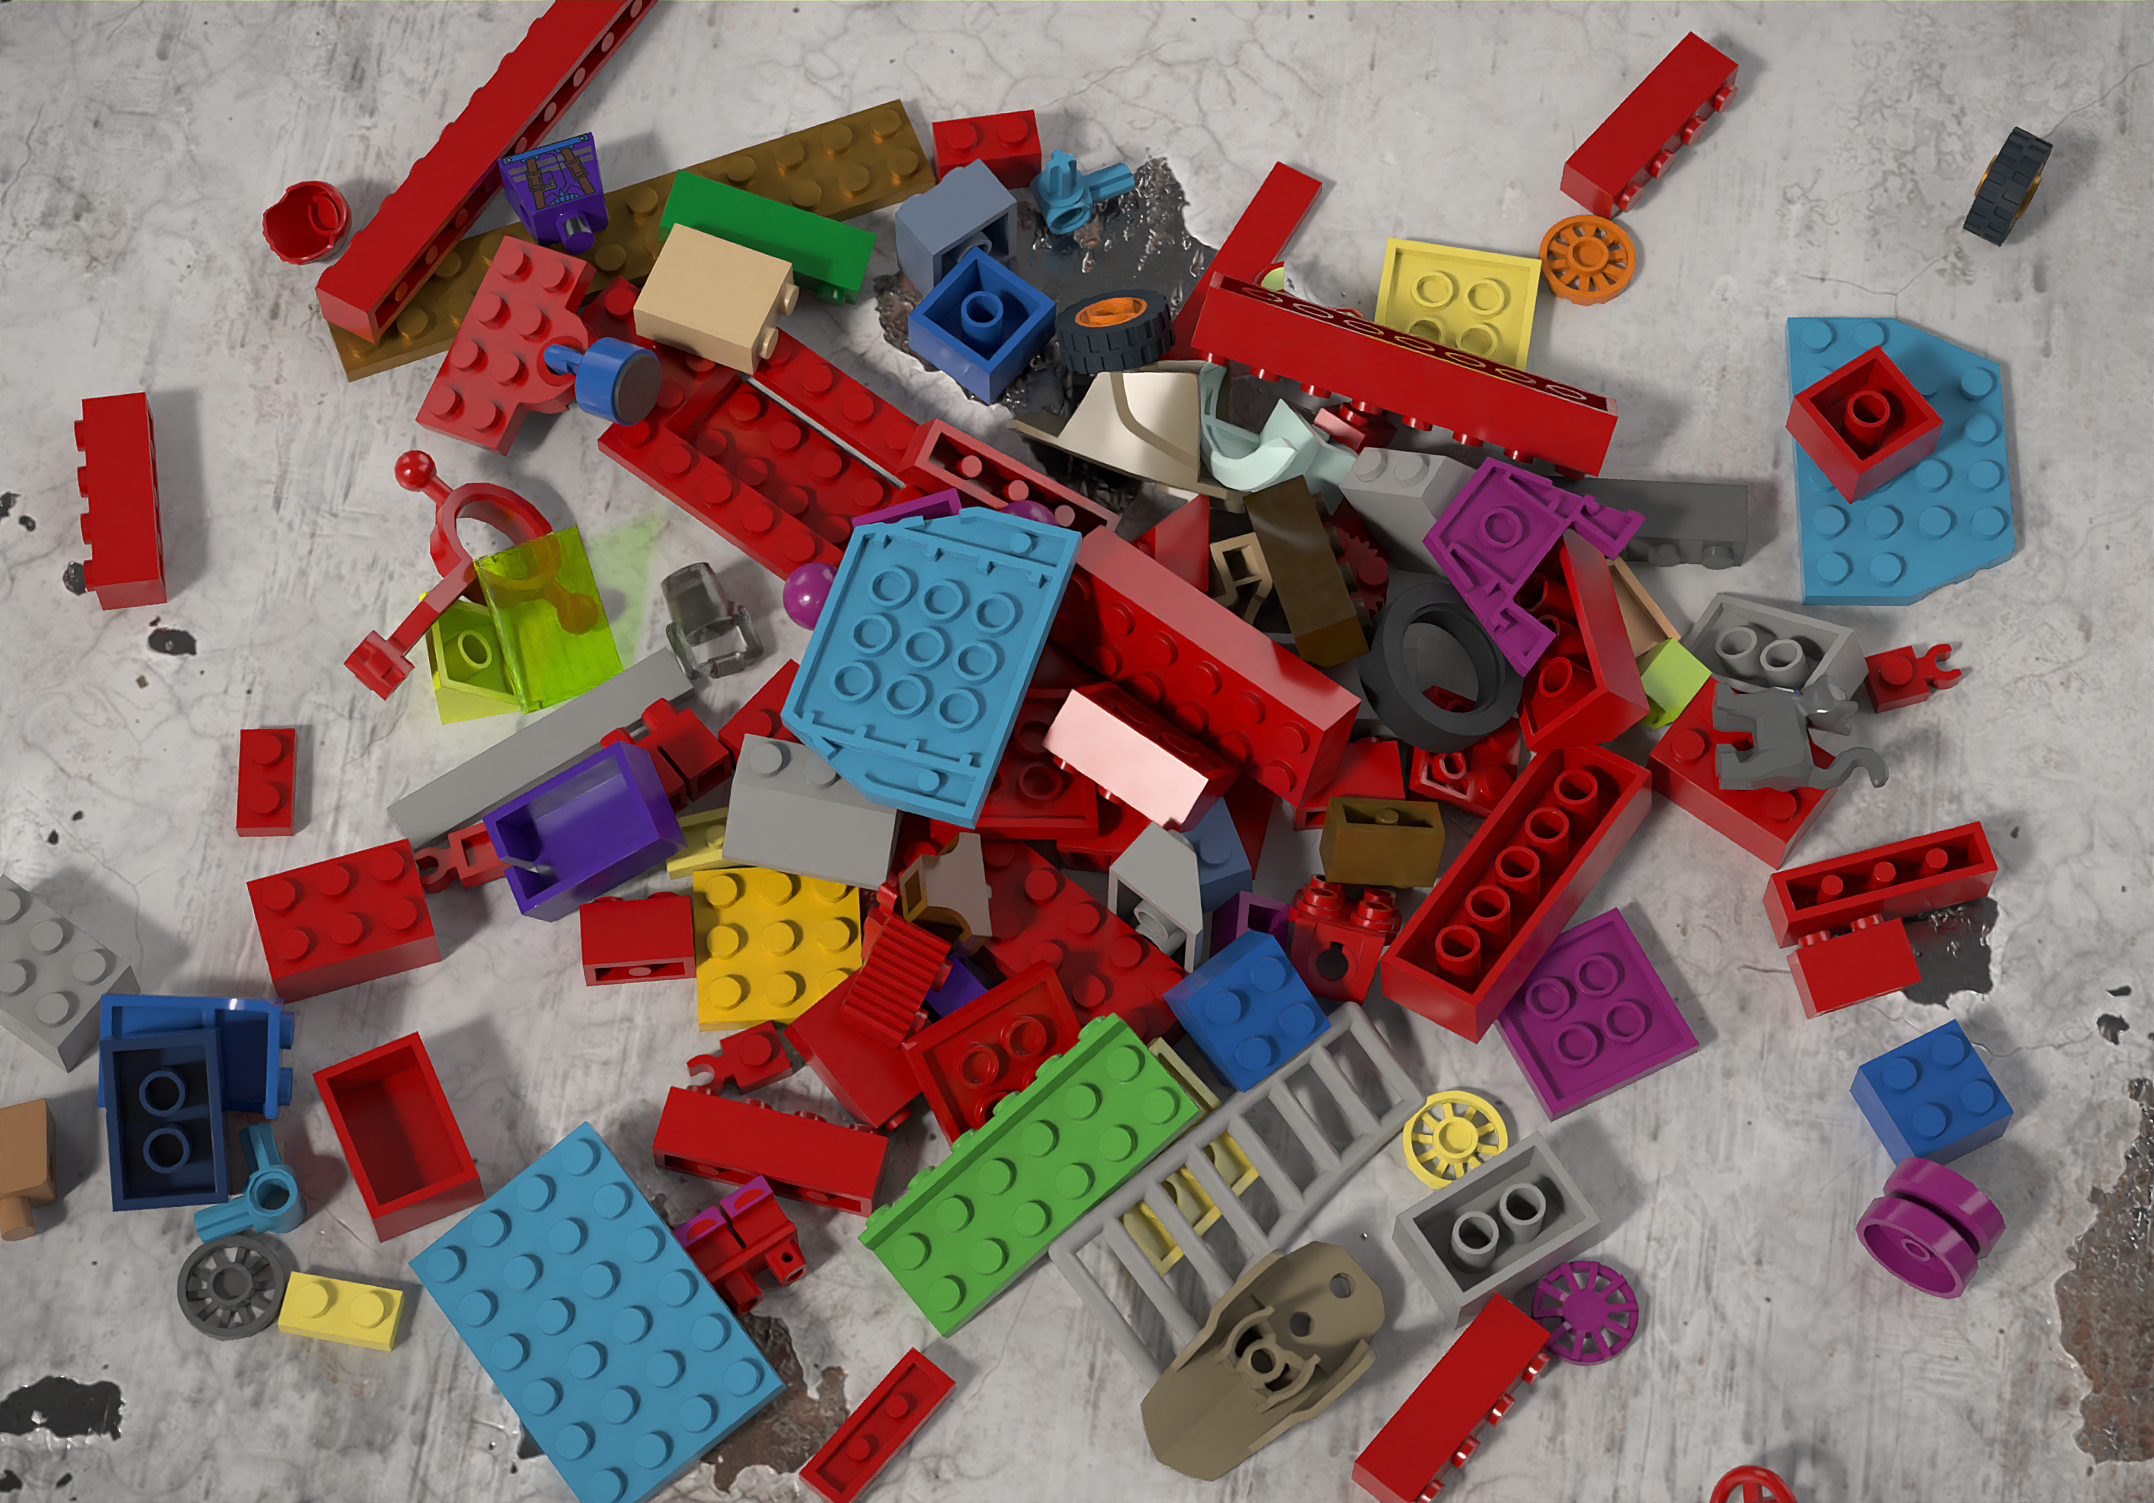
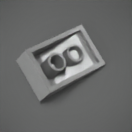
[1681,593,1869,746]

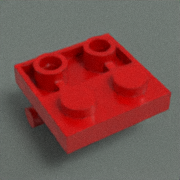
[1405,685,1523,819]

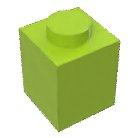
[1637,637,1712,730]

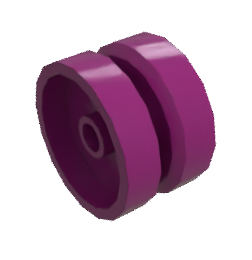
[1855,1157,2006,1299]

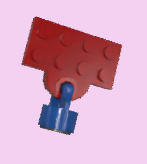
[415,235,662,457]

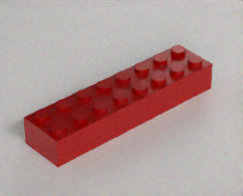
[1190,271,1618,480]

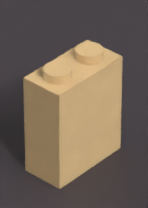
[633,223,799,375]

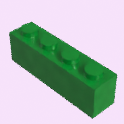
[657,169,877,307]

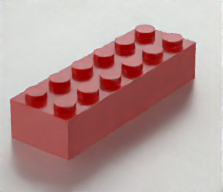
[1048,525,1362,808]
[1380,744,1652,1044]

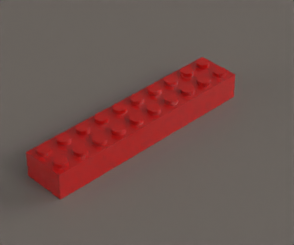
[718,658,1190,1048]

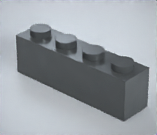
[1538,475,1748,570]

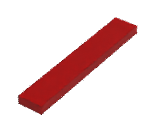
[1157,161,1323,360]

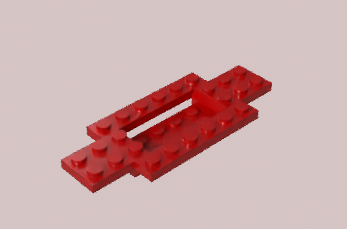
[578,275,932,582]

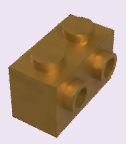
[1319,796,1446,889]

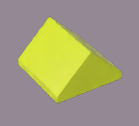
[419,591,525,725]

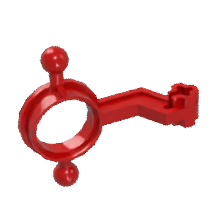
[343,450,599,701]

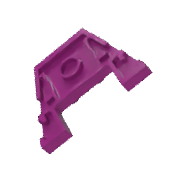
[1422,457,1646,678]

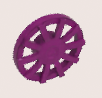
[1531,1260,1639,1366]

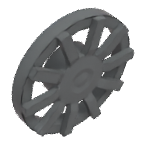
[177,1235,285,1342]

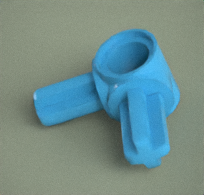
[1030,149,1135,235]
[194,1122,307,1243]

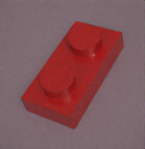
[1312,402,1398,453]
[236,728,298,837]

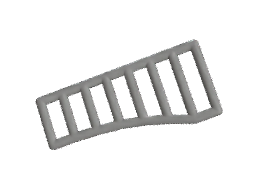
[1048,1001,1427,1390]

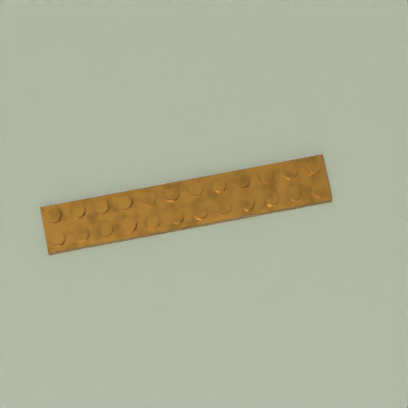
[315,98,936,383]

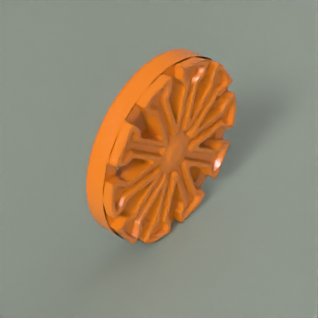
[1538,215,1636,306]

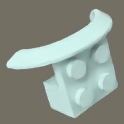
[1199,361,1359,515]

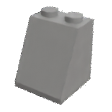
[1339,447,1477,577]

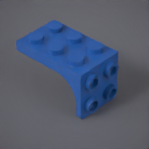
[98,993,295,1119]

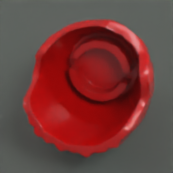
[262,180,352,266]

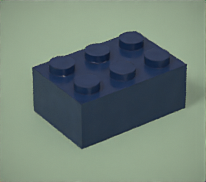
[100,1027,233,1212]

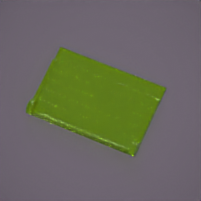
[472,525,624,714]

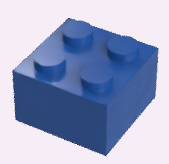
[908,246,1056,405]
[1162,930,1332,1093]
[1849,1019,2014,1166]

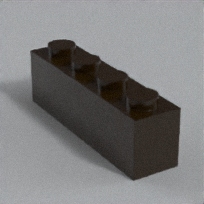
[1242,474,1373,671]

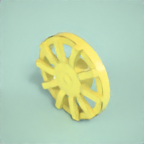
[1402,1090,1508,1190]

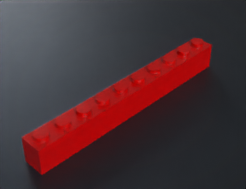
[315,0,659,344]

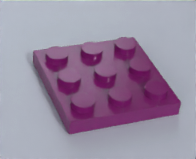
[1493,907,1699,1122]

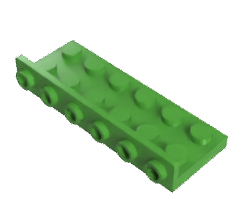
[858,1013,1204,1339]

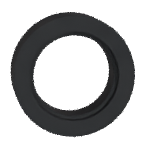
[1357,582,1523,753]

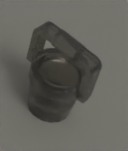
[660,562,764,680]

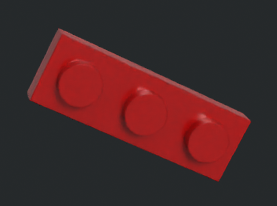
[799,1347,956,1503]

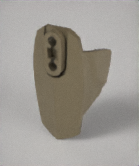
[1006,360,1253,513]
[1140,1241,1385,1482]

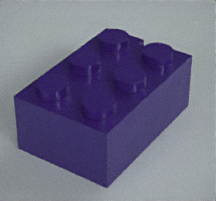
[482,740,688,923]

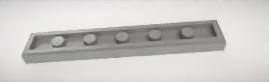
[386,647,695,854]

